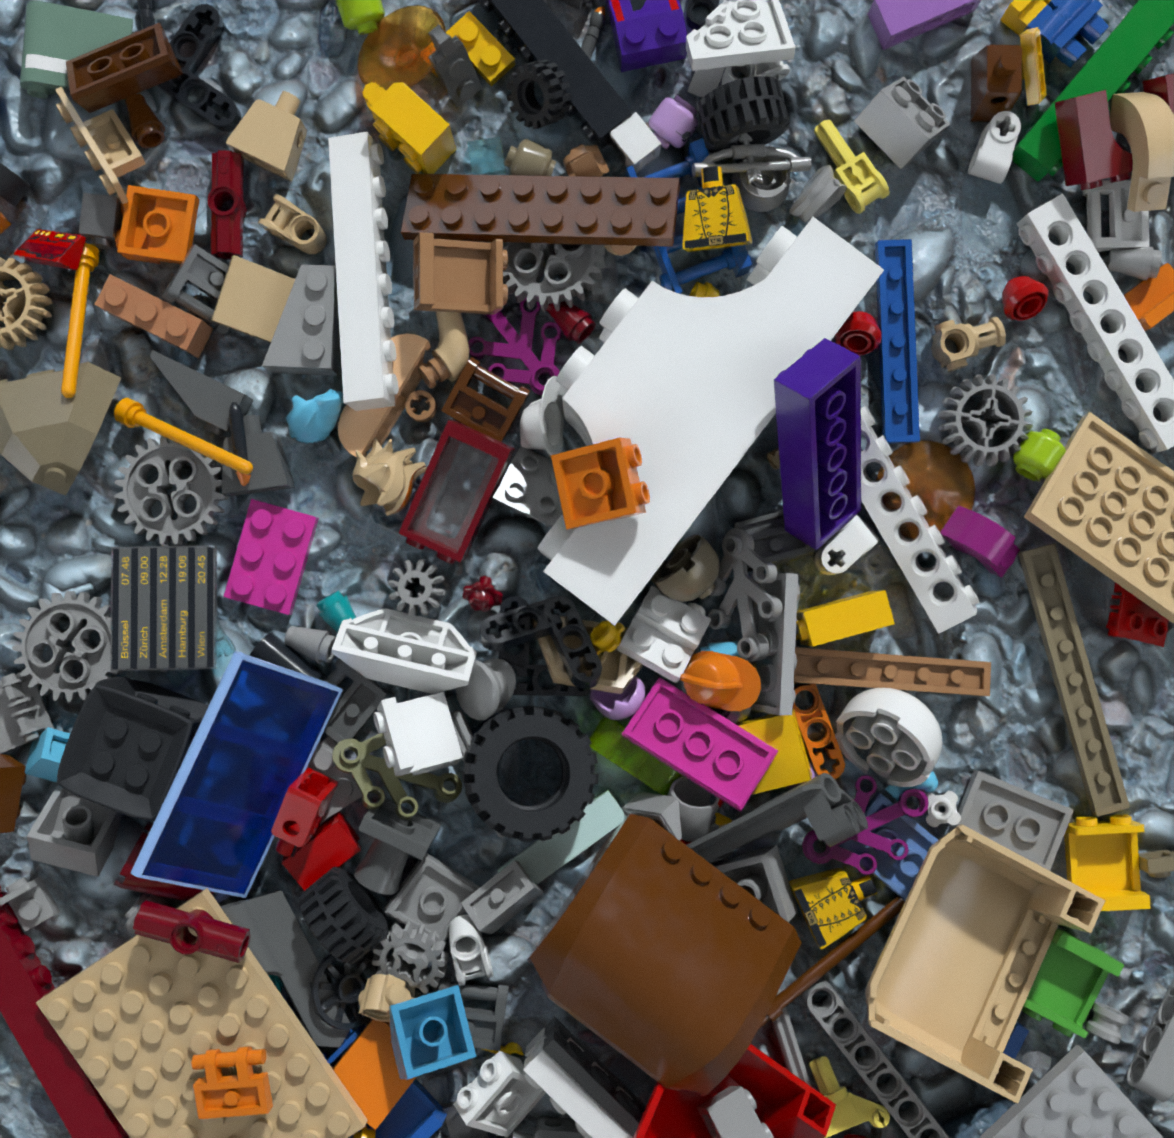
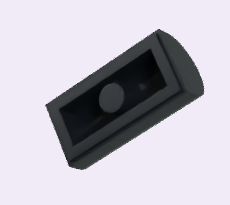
[249,632,325,701]

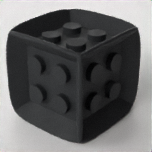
[57,677,221,821]

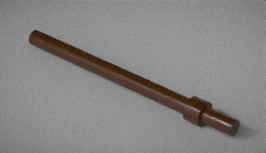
[758,896,905,1030]

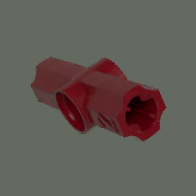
[207,150,247,260]
[133,901,251,963]

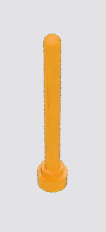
[61,243,100,398]
[114,398,253,475]

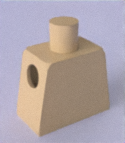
[226,91,307,182]

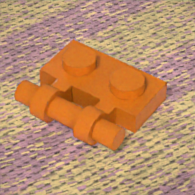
[191,1046,273,1119]

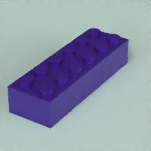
[774,338,861,550]

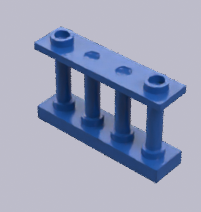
[626,138,753,294]

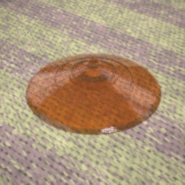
[358,5,446,90]
[876,441,976,539]

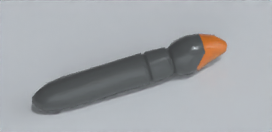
[581,6,605,59]

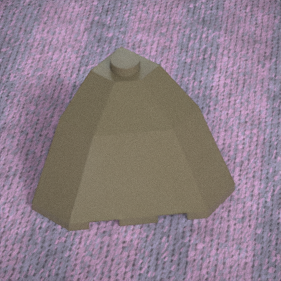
[0,362,121,496]

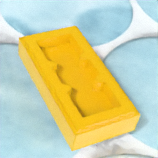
[1020,27,1047,106]

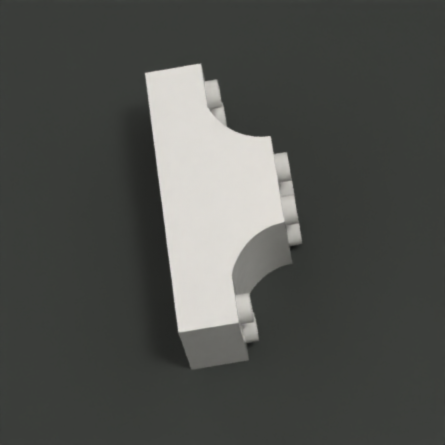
[537,217,884,626]

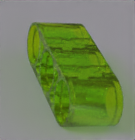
[589,716,683,796]

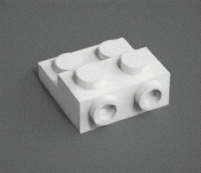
[616,586,711,683]
[453,1051,546,1138]

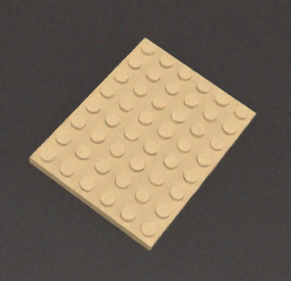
[36,888,368,1138]

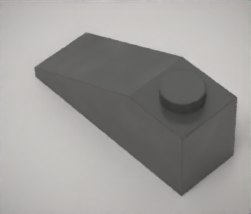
[150,350,253,437]

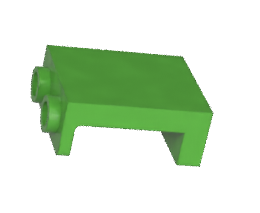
[1022,927,1124,1039]

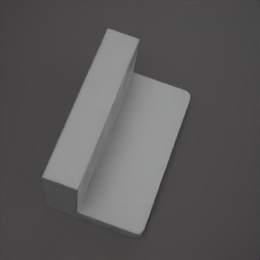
[461,860,544,934]

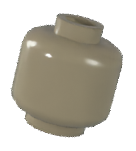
[504,139,556,176]

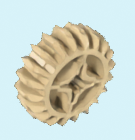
[0,257,53,350]

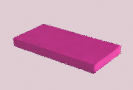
[622,677,778,812]

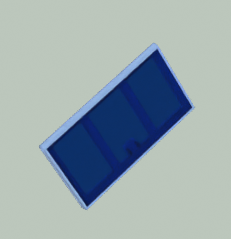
[131,651,343,898]

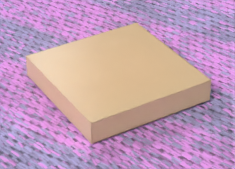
[211,255,295,343]

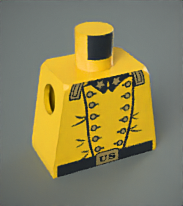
[682,166,752,252]
[789,868,877,949]

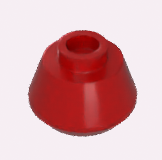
[1002,276,1048,321]
[834,311,882,355]

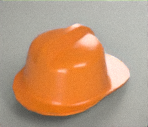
[680,651,761,711]

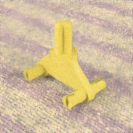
[809,1056,890,1138]

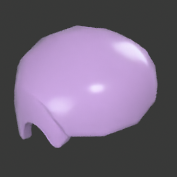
[590,676,645,720]

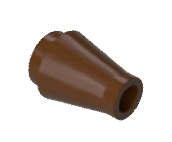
[125,94,165,148]

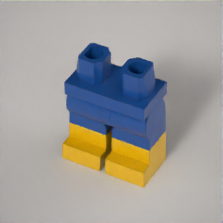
[1000,0,1109,68]

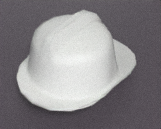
[520,376,564,456]

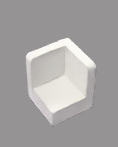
[611,112,661,173]

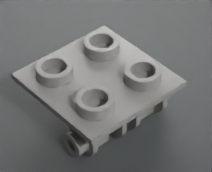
[492,446,563,527]
[0,673,54,754]

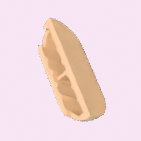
[338,333,431,457]

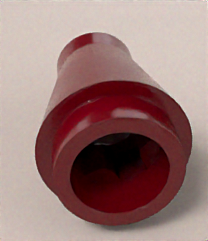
[546,301,596,344]

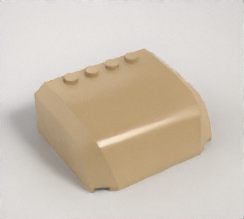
[865,824,1105,1104]

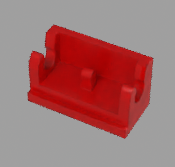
[282,811,361,891]

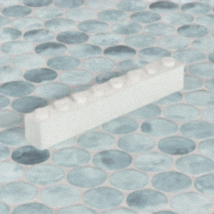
[328,132,399,411]

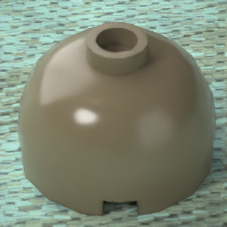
[651,534,720,602]

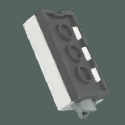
[523,1017,647,1138]

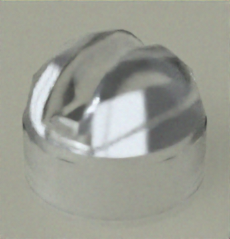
[1021,1050,1051,1082]

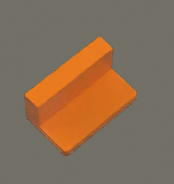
[1124,263,1174,331]

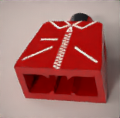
[271,768,339,857]

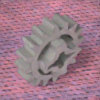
[372,922,449,996]

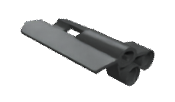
[686,773,868,865]
[216,890,350,1048]

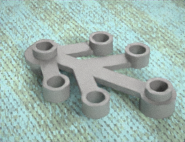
[708,528,783,662]

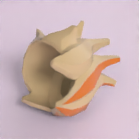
[352,437,427,516]

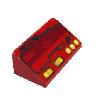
[14,229,86,270]

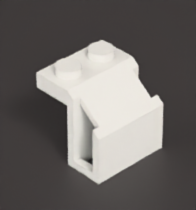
[374,692,463,776]

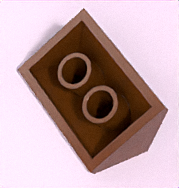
[66,22,183,113]

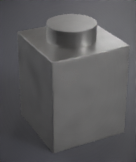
[79,193,123,250]

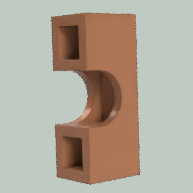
[94,274,213,358]

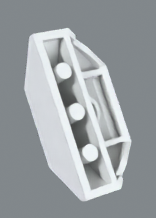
[332,608,477,694]

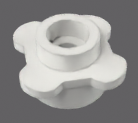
[926,791,961,827]

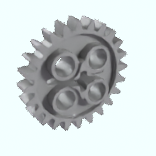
[503,242,605,312]
[114,436,229,545]
[12,591,123,702]

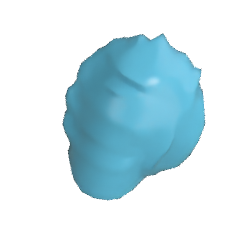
[286,389,344,444]

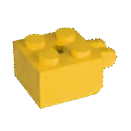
[362,82,457,174]

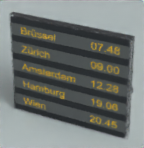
[110,544,217,672]

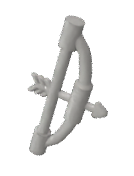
[692,133,811,185]

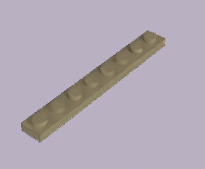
[1018,543,1130,817]

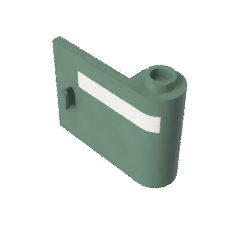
[20,1,133,100]

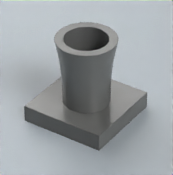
[354,798,441,895]

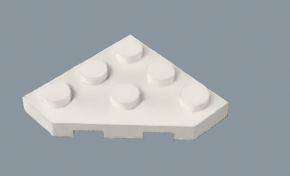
[686,0,796,71]

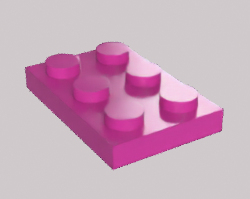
[223,499,319,615]

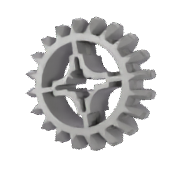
[938,375,1033,467]

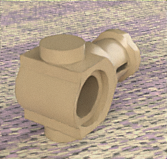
[931,317,1006,372]
[358,974,414,1022]

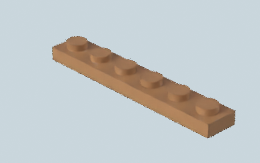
[794,647,991,696]

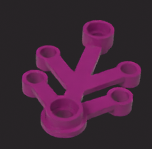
[468,298,561,396]
[802,775,929,875]

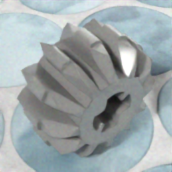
[388,559,446,617]

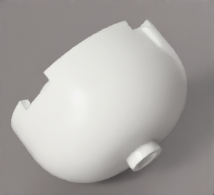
[835,688,942,787]

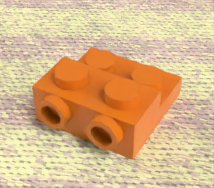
[115,185,200,264]
[551,437,650,530]

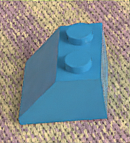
[389,985,476,1080]

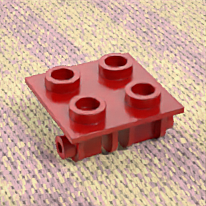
[1105,582,1169,647]

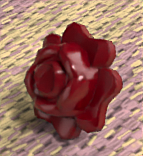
[462,576,503,612]

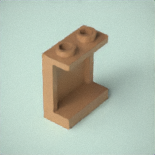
[413,232,508,315]

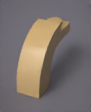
[1110,92,1174,212]

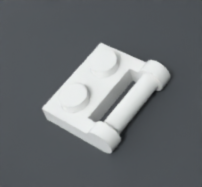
[1082,180,1149,252]

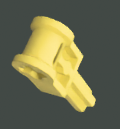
[814,120,890,214]

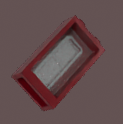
[398,420,515,564]

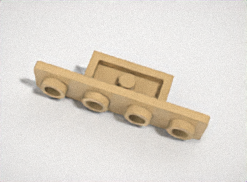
[55,87,146,204]

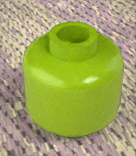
[336,0,385,35]
[1013,429,1066,482]

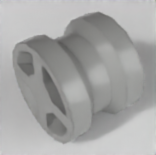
[1085,1001,1129,1044]

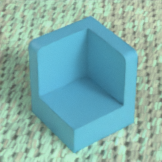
[25,727,70,782]

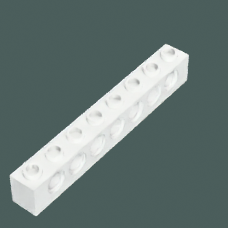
[1016,193,1174,454]
[861,406,980,634]

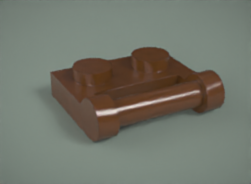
[441,357,531,443]

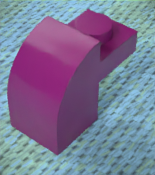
[940,505,1020,578]

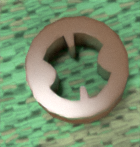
[405,390,437,423]

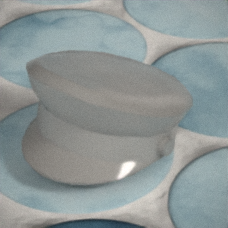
[731,155,791,212]
[789,165,847,223]
[455,658,516,721]

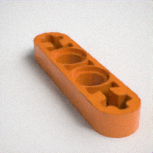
[793,683,845,779]

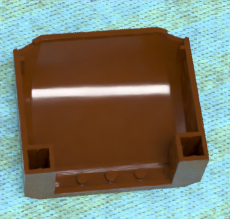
[527,813,802,1096]

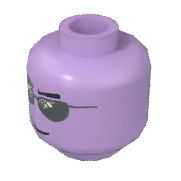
[648,95,698,150]

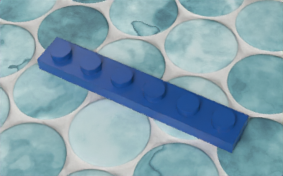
[875,239,920,444]

